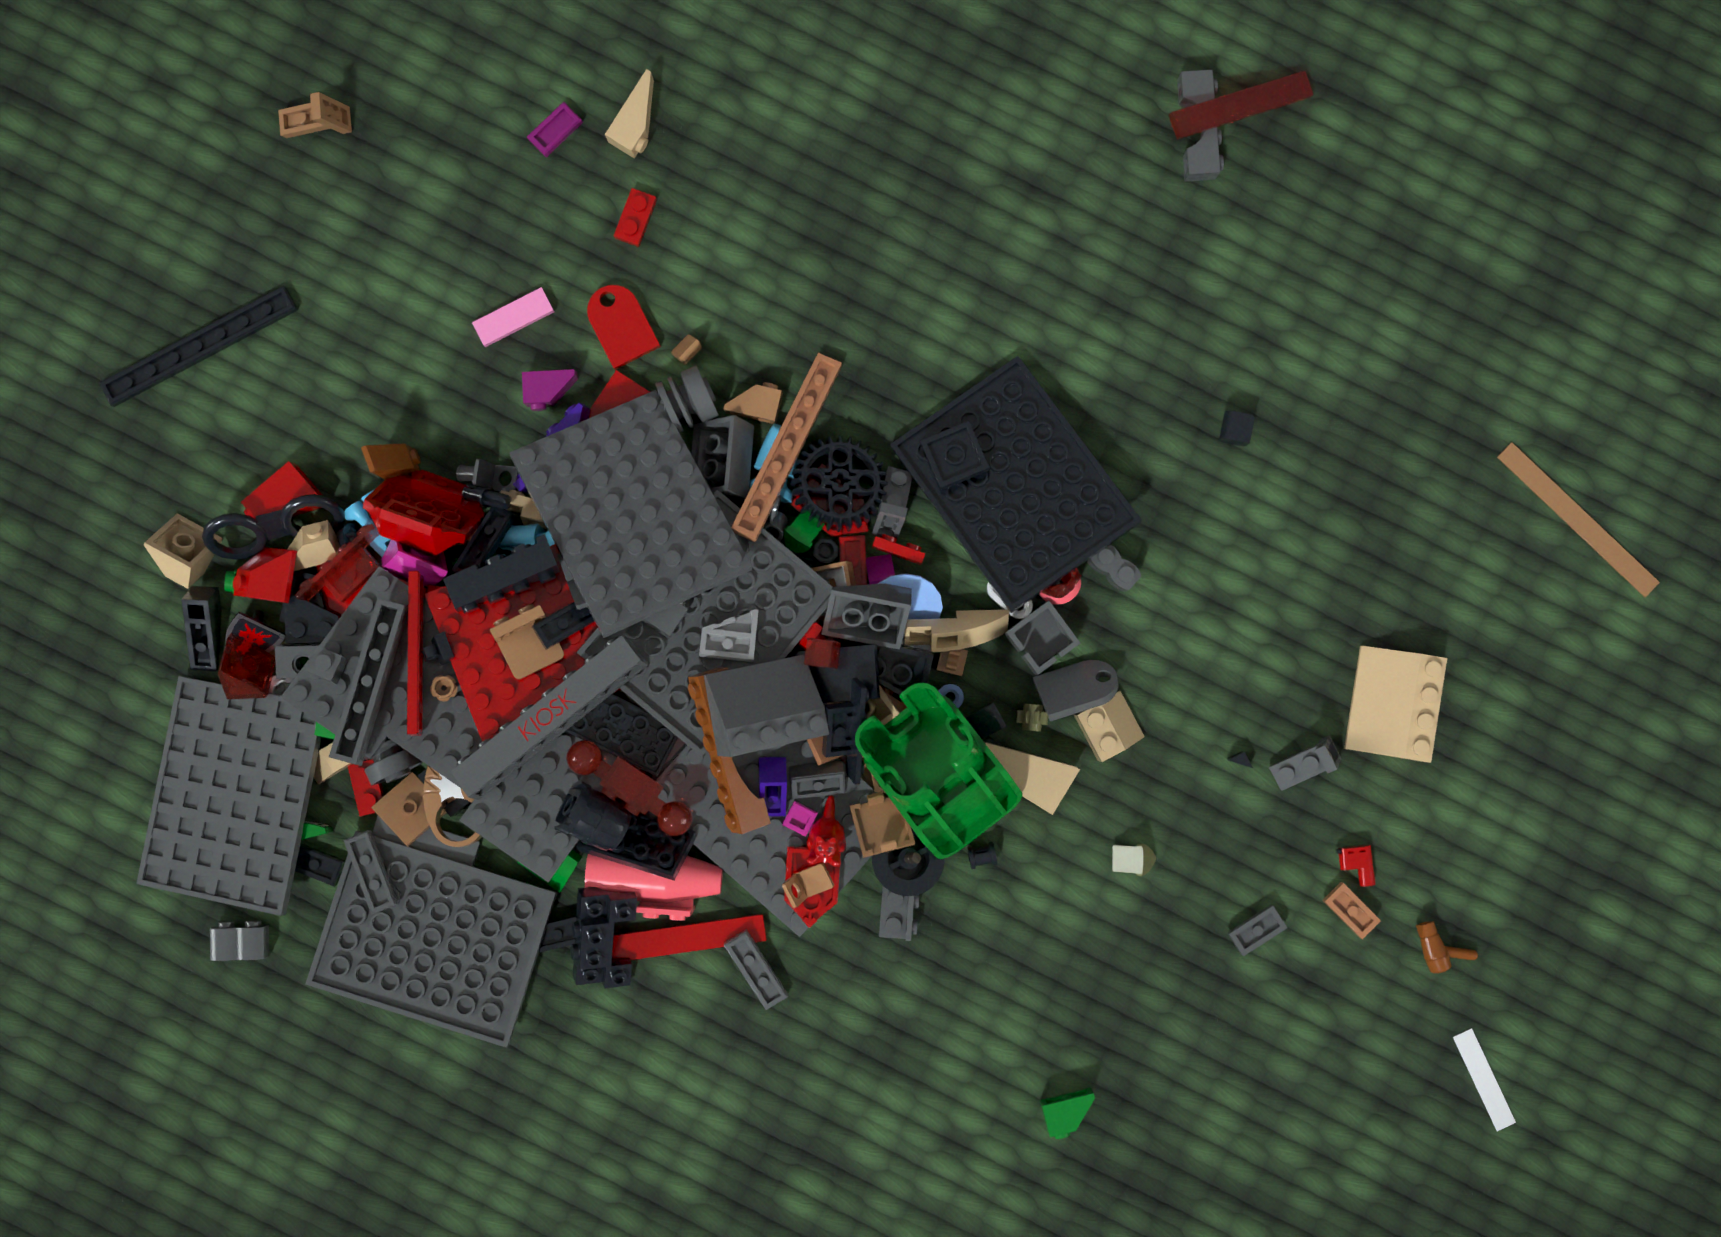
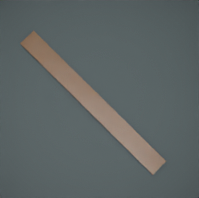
[1497,442,1660,597]

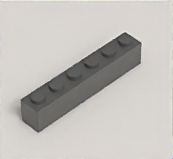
[329,598,408,766]

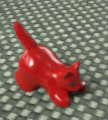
[807,795,846,867]

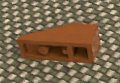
[361,444,421,480]

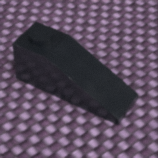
[181,586,222,671]

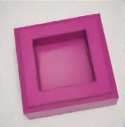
[782,800,818,837]

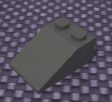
[821,583,912,650]

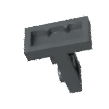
[872,466,912,539]
[1269,735,1342,791]

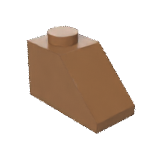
[724,382,783,424]

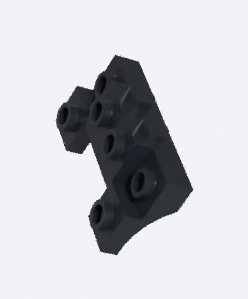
[570,887,637,989]

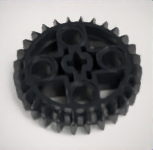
[790,435,888,532]

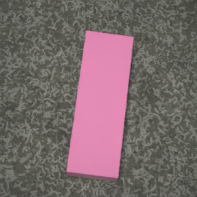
[472,287,554,347]

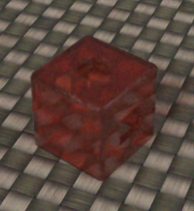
[804,638,841,669]

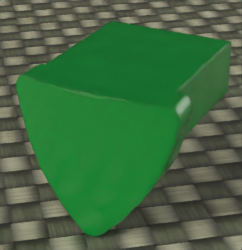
[783,512,825,553]

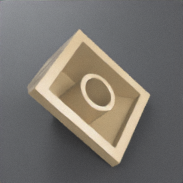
[144,514,222,589]

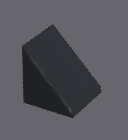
[1227,751,1253,768]

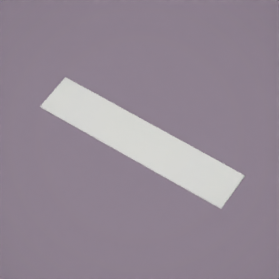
[1453,1029,1516,1131]

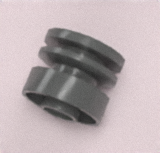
[655,365,719,433]
[364,738,423,786]

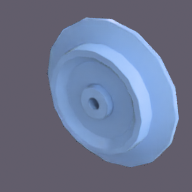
[878,574,943,640]

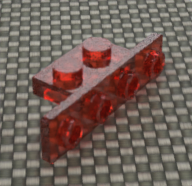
[295,524,381,603]

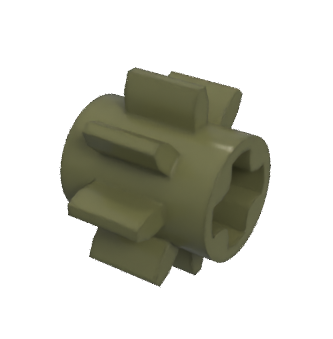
[1016,704,1048,731]

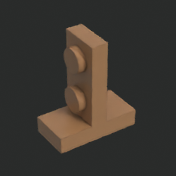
[278,92,352,138]

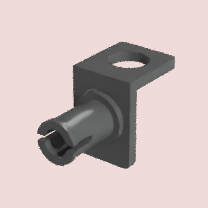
[456,459,519,492]

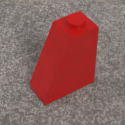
[241,461,324,519]

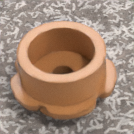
[430,675,458,702]

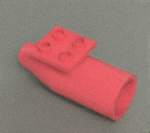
[585,854,723,920]

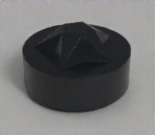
[337,523,364,550]

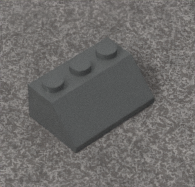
[691,415,754,502]

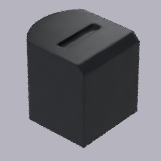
[1219,411,1255,447]

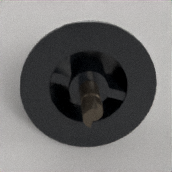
[872,828,945,896]

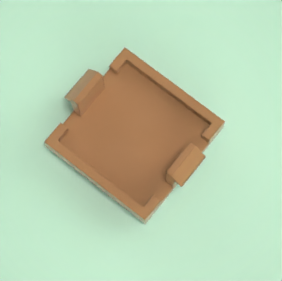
[850,791,915,858]

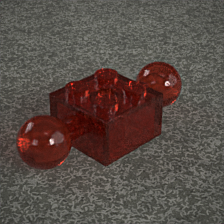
[566,740,692,836]

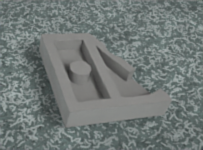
[699,609,758,662]

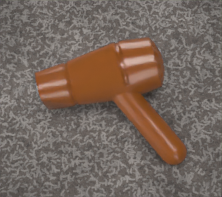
[1416,921,1478,973]

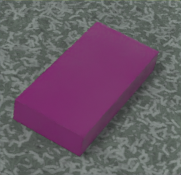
[527,102,583,157]

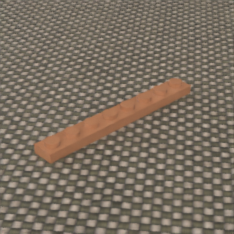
[731,353,842,542]

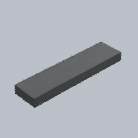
[372,816,481,866]

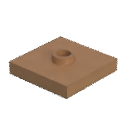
[371,772,447,847]

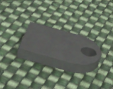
[1033,660,1118,721]

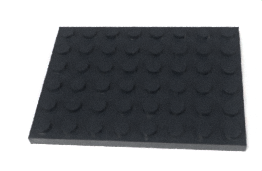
[890,356,1142,613]

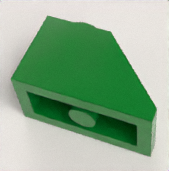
[1040,1087,1095,1139]

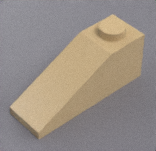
[605,69,654,159]

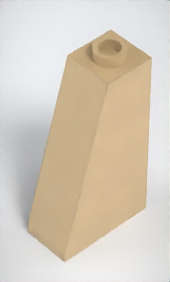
[984,741,1080,815]

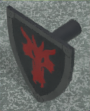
[225,610,285,660]

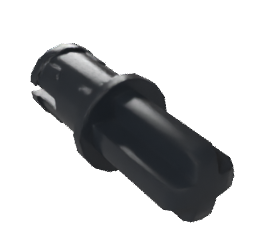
[462,484,512,509]

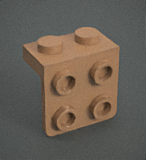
[490,604,564,679]

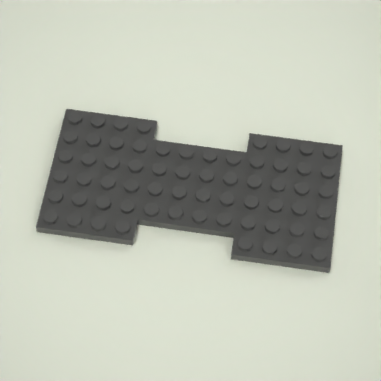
[281,566,632,882]

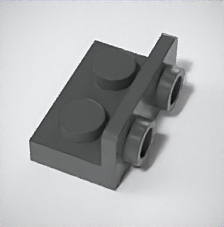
[879,886,919,941]

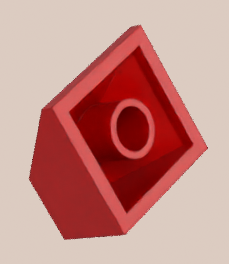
[233,547,297,603]

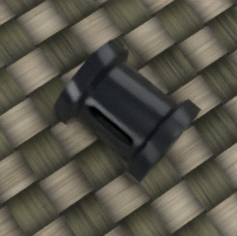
[967,841,997,870]

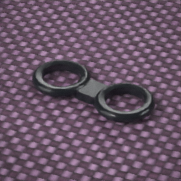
[202,494,345,560]

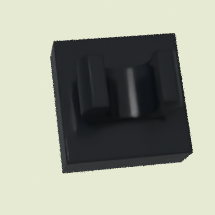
[422,632,454,665]

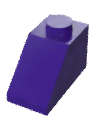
[759,757,787,816]

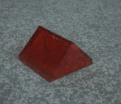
[218,633,276,699]

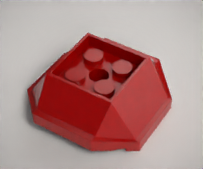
[363,470,485,555]

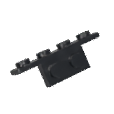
[822,678,869,785]

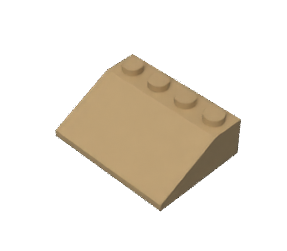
[1344,646,1447,763]

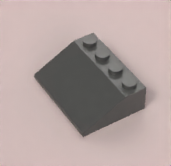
[703,655,829,757]

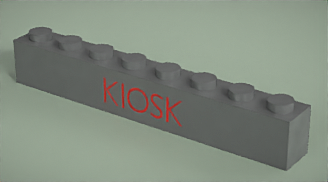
[450,635,648,800]

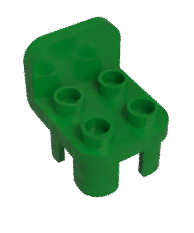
[855,683,1023,859]

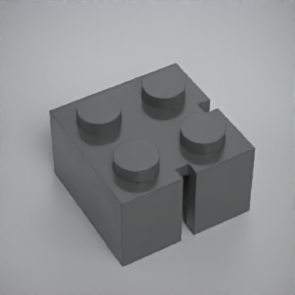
[1004,601,1080,675]

